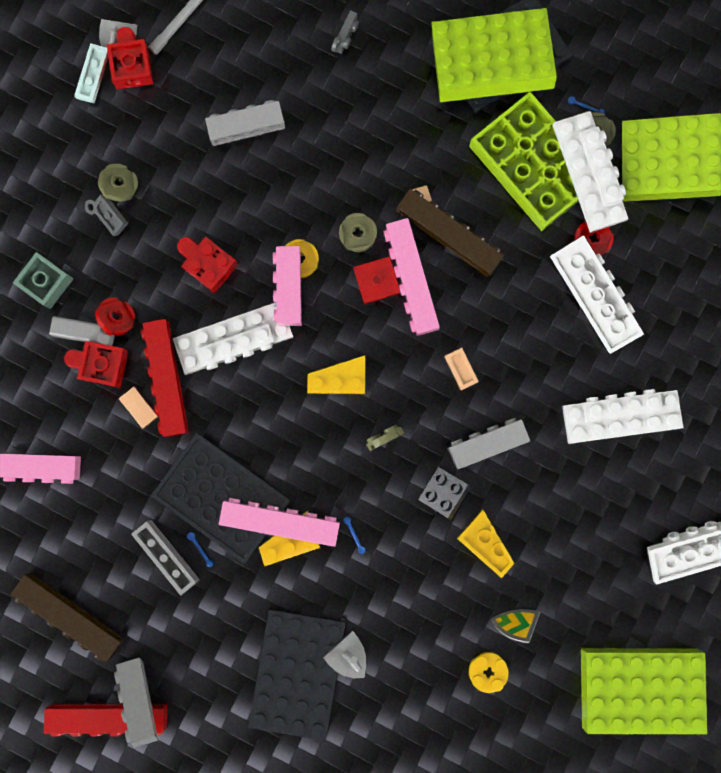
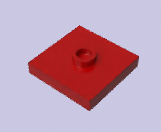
[353,257,401,304]

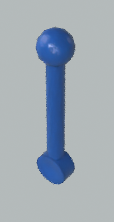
[567,97,605,114]
[343,517,365,554]
[187,533,213,567]

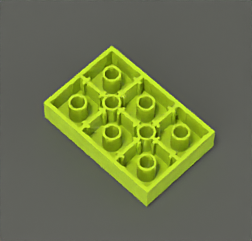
[432,8,557,102]
[469,92,579,231]
[622,113,721,201]
[581,648,707,734]

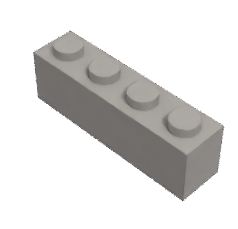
[205,100,285,146]
[448,418,530,469]
[131,520,200,595]
[114,658,158,748]

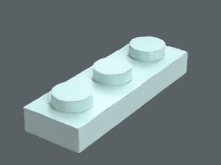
[75,43,108,103]

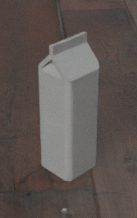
[50,316,114,346]

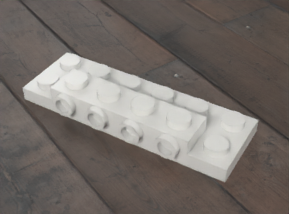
[553,111,628,232]
[550,236,644,354]
[173,302,293,375]
[562,389,683,444]
[647,521,721,584]

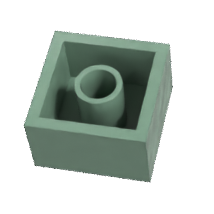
[13,252,73,309]

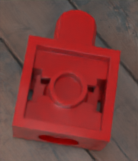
[106,27,154,89]
[177,237,238,294]
[64,341,129,388]

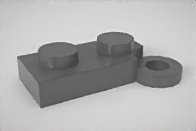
[331,10,359,54]
[85,195,128,236]

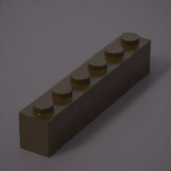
[396,189,504,277]
[10,573,124,662]

